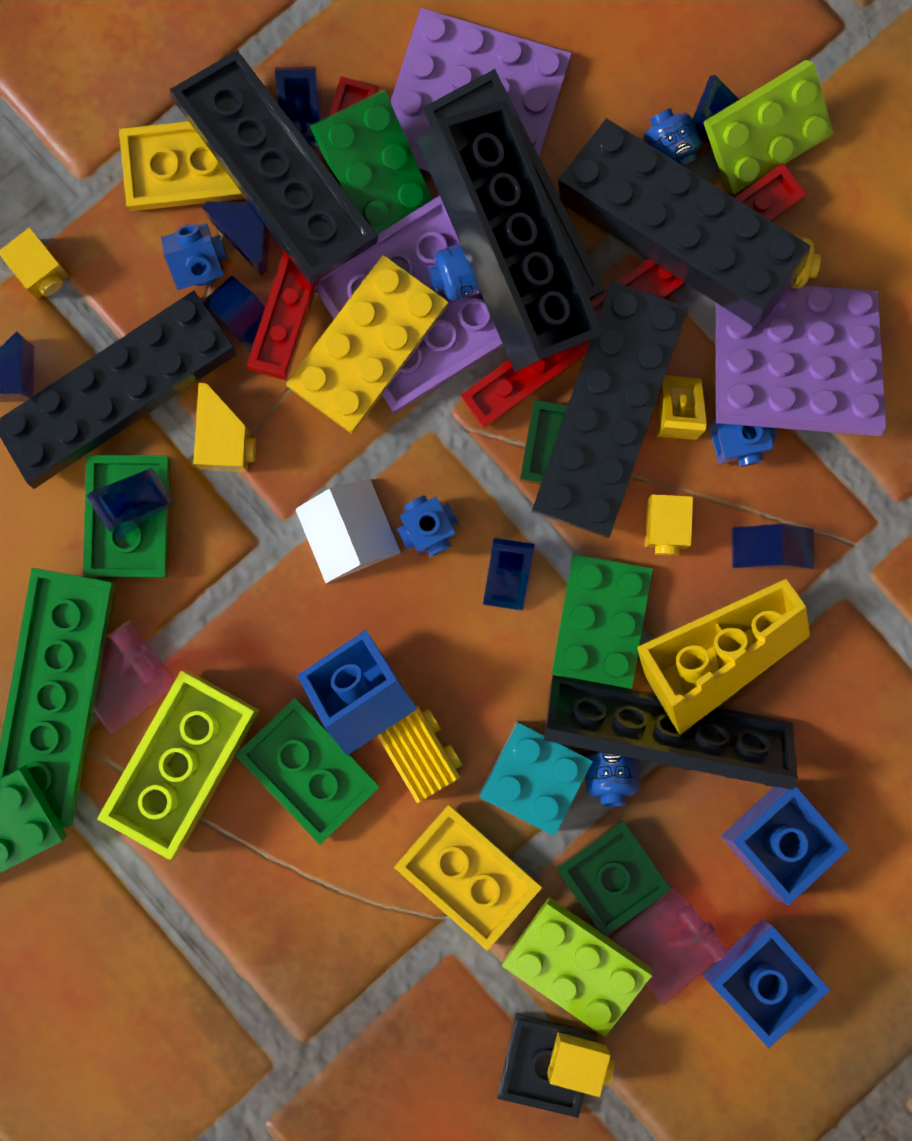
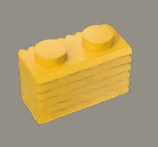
[378,706,463,803]

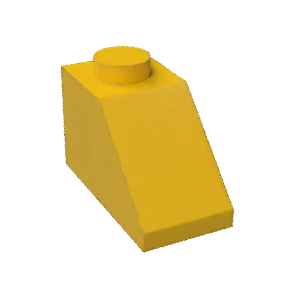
[193,383,256,472]

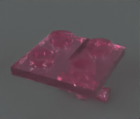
[93,620,175,734]
[610,886,729,1005]

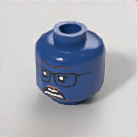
[643,108,702,165]
[429,243,481,301]
[585,751,640,807]

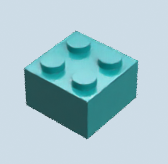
[479,722,593,837]

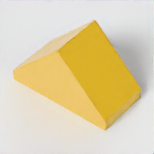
[656,375,707,440]

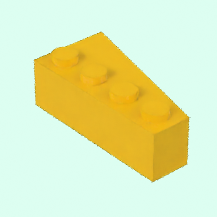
[637,579,810,735]

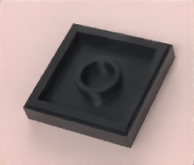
[497,1013,597,1118]

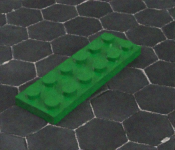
[0,568,116,828]

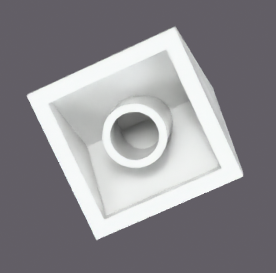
[296,479,401,584]

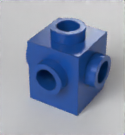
[161,223,227,290]
[709,420,776,467]
[397,495,459,557]

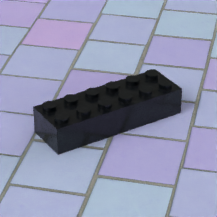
[416,99,604,372]
[558,118,811,329]

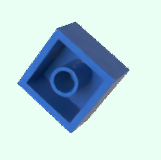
[297,630,417,755]
[720,786,850,906]
[702,919,831,1048]

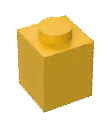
[0,227,69,300]
[645,494,693,556]
[547,1032,615,1097]

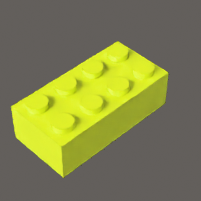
[97,671,260,861]

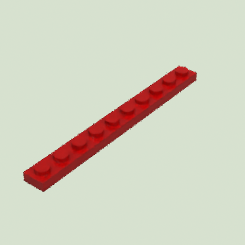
[460,163,807,430]

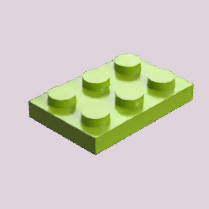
[703,60,834,195]
[502,897,653,1037]

